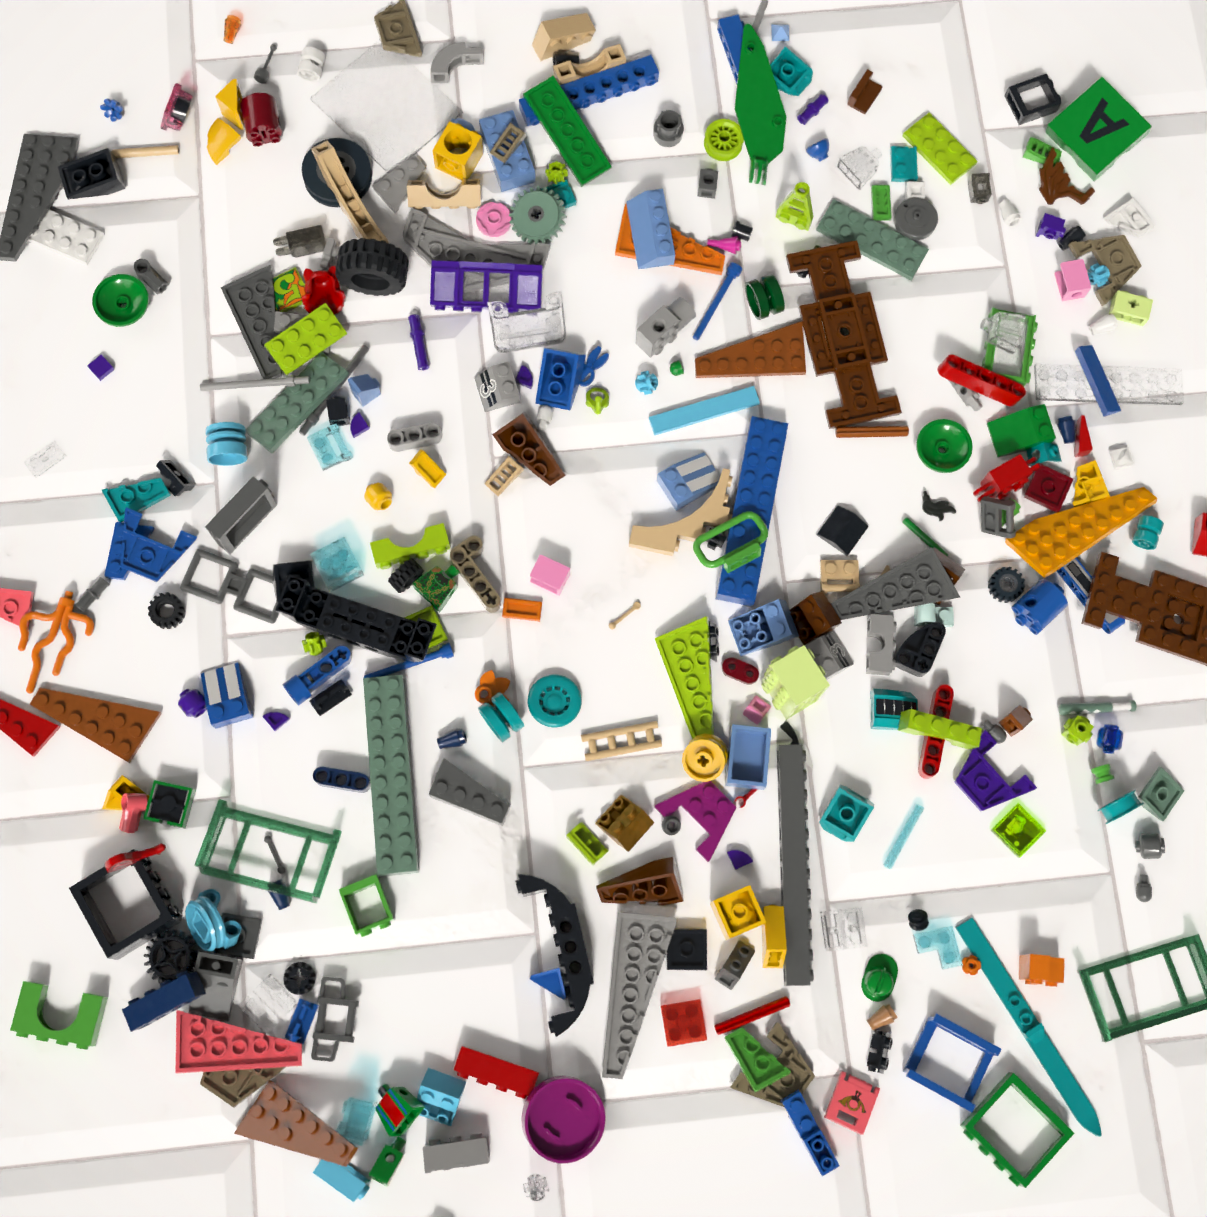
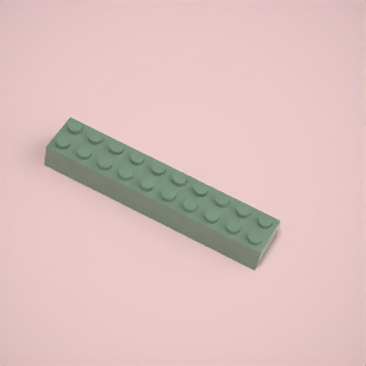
[363,675,419,877]

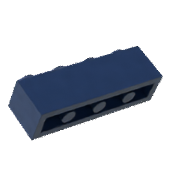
[121,970,206,1032]

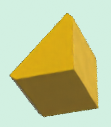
[215,79,244,130]

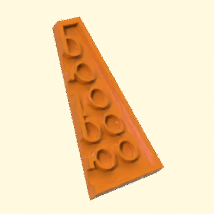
[615,203,725,275]

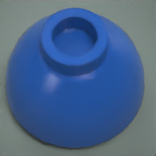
[806,138,830,162]

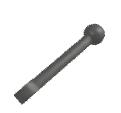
[264,835,286,874]

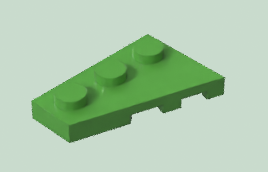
[724,1027,791,1093]

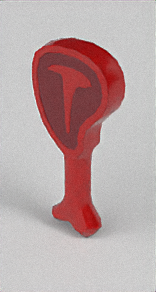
[105,843,166,872]

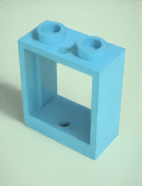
[312,1159,371,1202]

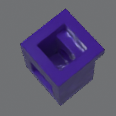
[1035,213,1066,240]

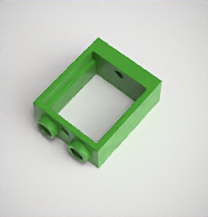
[338,874,395,938]

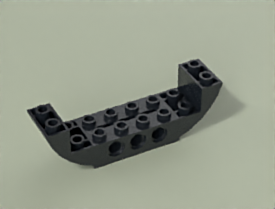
[275,574,437,662]
[515,874,594,1037]

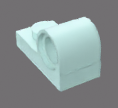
[914,603,954,627]

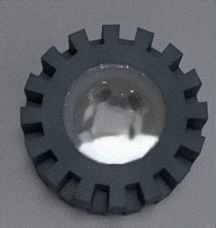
[988,567,1025,603]

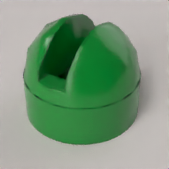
[669,360,684,376]

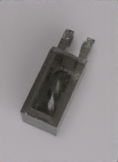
[273,224,326,258]

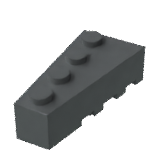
[429,758,510,826]

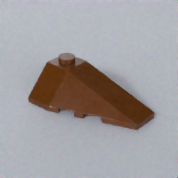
[596,857,684,906]

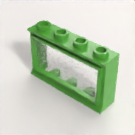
[982,307,1038,386]

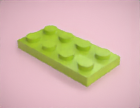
[902,112,978,185]
[264,303,347,376]

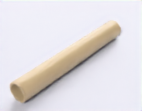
[112,145,179,158]

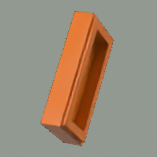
[502,597,542,622]

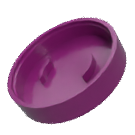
[521,1076,606,1164]

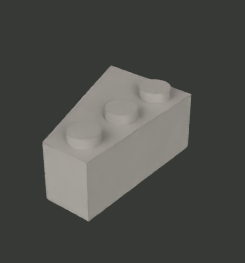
[422,1133,490,1174]

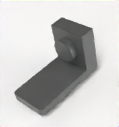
[715,940,755,990]

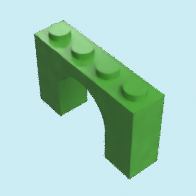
[10,981,108,1050]

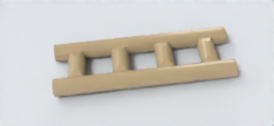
[581,721,662,761]

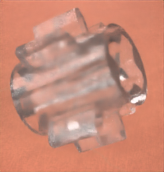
[523,1174,550,1201]

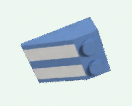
[656,452,720,511]

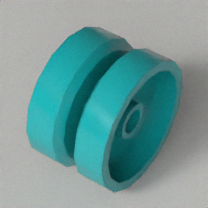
[477,692,525,743]

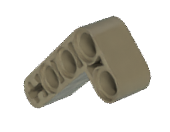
[450,536,501,613]

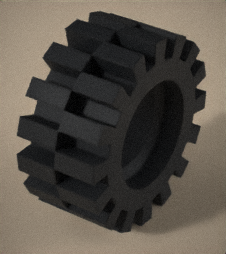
[388,558,424,593]
[147,592,186,629]

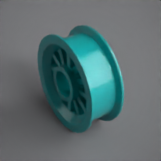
[1097,789,1144,824]

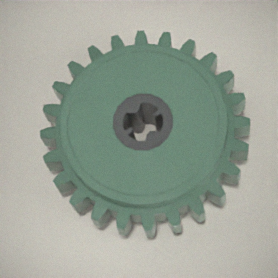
[509,186,567,244]

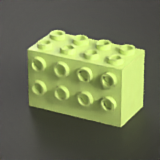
[761,645,830,720]

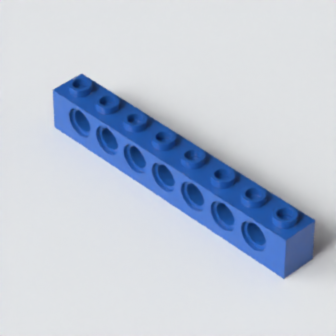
[519,55,659,127]

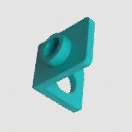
[1026,442,1062,466]

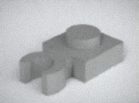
[320,237,339,270]

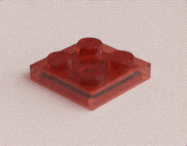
[660,999,707,1047]

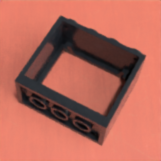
[69,849,182,960]

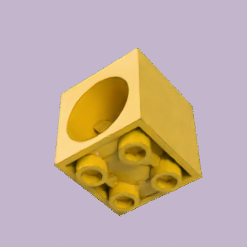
[432,121,483,181]
[710,885,767,941]

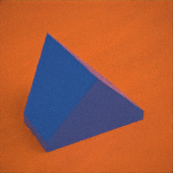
[530,968,566,1000]

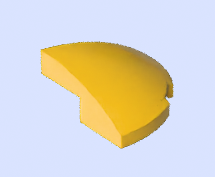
[207,118,241,166]

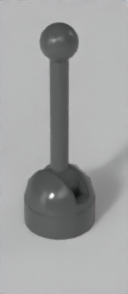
[254,44,277,84]

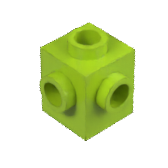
[1061,715,1094,746]

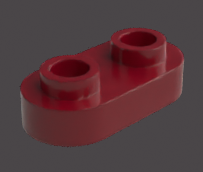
[721,657,759,685]

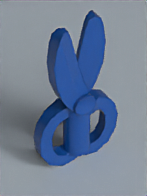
[579,346,609,387]

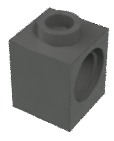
[697,168,718,199]

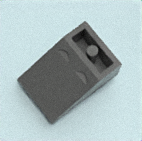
[188,951,243,1021]

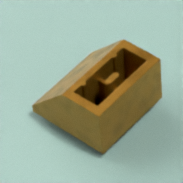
[595,795,655,852]

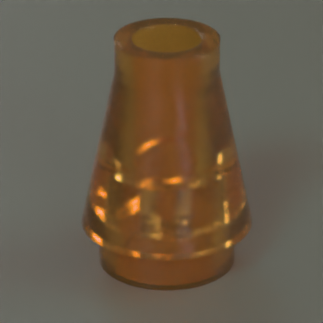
[223,15,242,44]

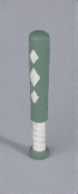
[1058,700,1137,716]

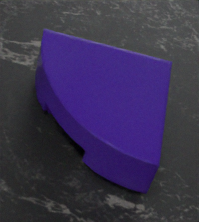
[515,365,533,390]
[350,412,370,438]
[262,712,290,732]
[726,850,753,870]

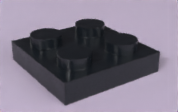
[666,929,707,971]

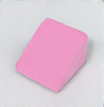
[743,695,772,725]

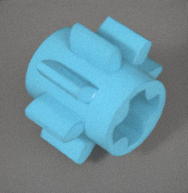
[1088,263,1110,287]
[635,371,658,395]

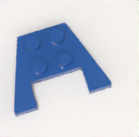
[120,507,197,583]

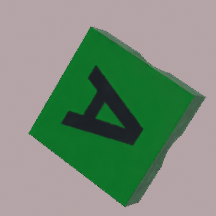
[1045,77,1152,182]

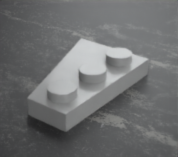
[372,155,426,214]

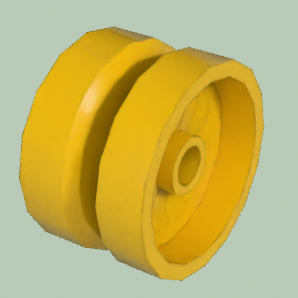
[682,733,728,782]

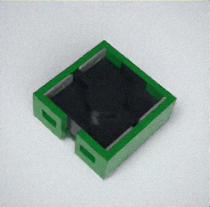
[143,780,196,829]

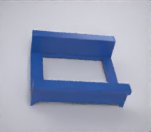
[903,1013,1002,1113]

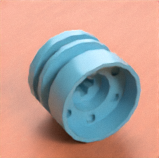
[205,422,248,466]

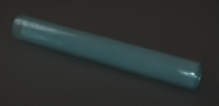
[883,804,925,870]

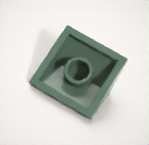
[1138,767,1184,822]

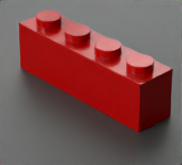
[453,1046,539,1099]

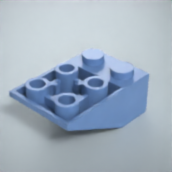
[728,599,799,656]

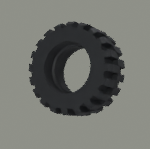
[335,238,409,296]

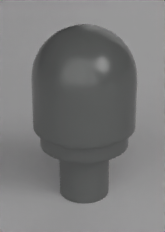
[982,720,1007,744]
[1136,874,1152,903]

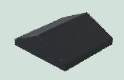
[817,505,869,557]
[273,560,314,603]

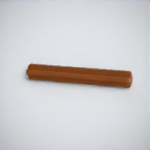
[835,426,909,438]

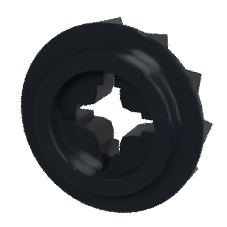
[283,962,316,995]

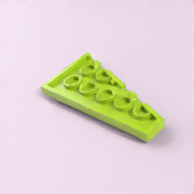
[654,616,714,739]

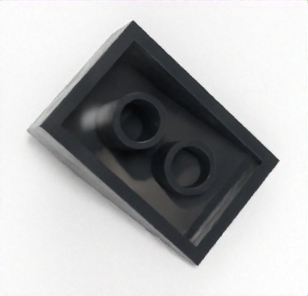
[58,148,126,200]

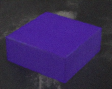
[87,354,115,381]

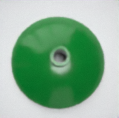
[92,274,149,327]
[916,419,973,473]

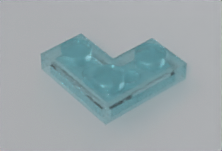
[912,926,963,970]

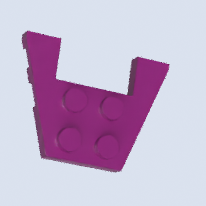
[654,781,737,863]

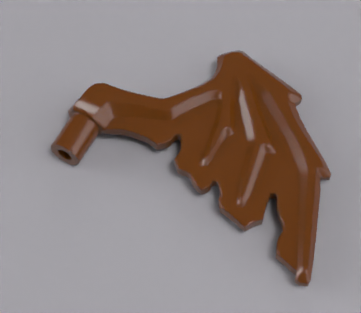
[1039,147,1095,205]

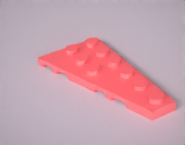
[175,1010,302,1074]

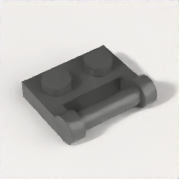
[981,496,1016,538]

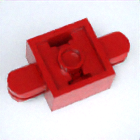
[972,454,1042,503]

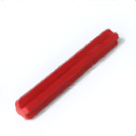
[714,996,791,1035]

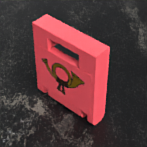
[824,1071,880,1135]

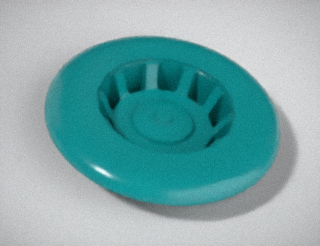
[527,674,582,728]

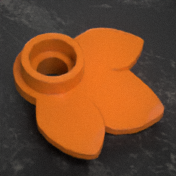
[474,670,510,707]

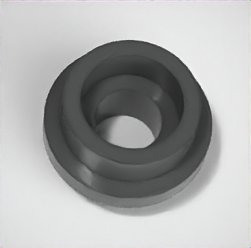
[661,815,681,835]

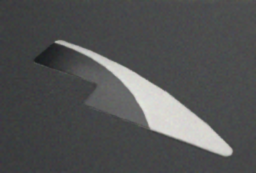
[780,720,813,768]

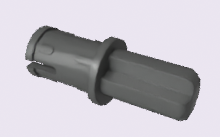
[76,577,110,612]

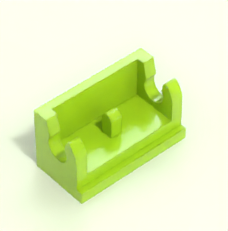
[566,822,609,866]

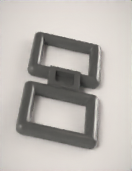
[180,549,279,624]

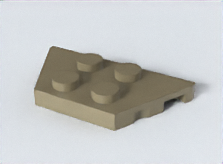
[374,0,422,57]

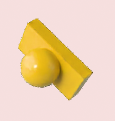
[409,449,446,488]

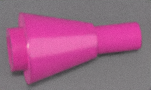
[707,236,741,254]

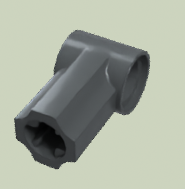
[133,259,169,295]

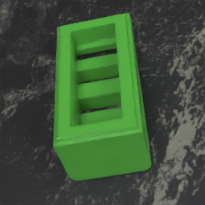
[1022,137,1062,167]

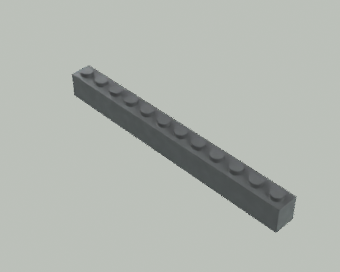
[777,745,814,986]

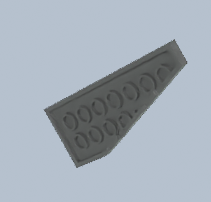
[0,134,79,262]

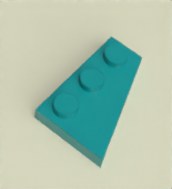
[101,478,171,522]

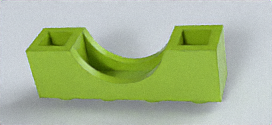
[369,523,451,570]
[898,709,982,750]

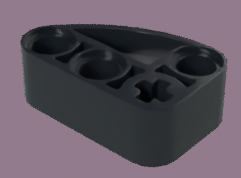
[893,622,946,677]

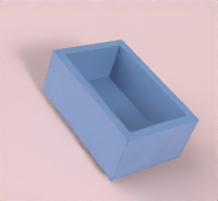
[725,724,771,790]

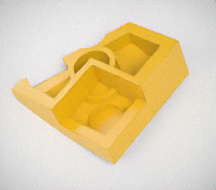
[1072,460,1110,507]

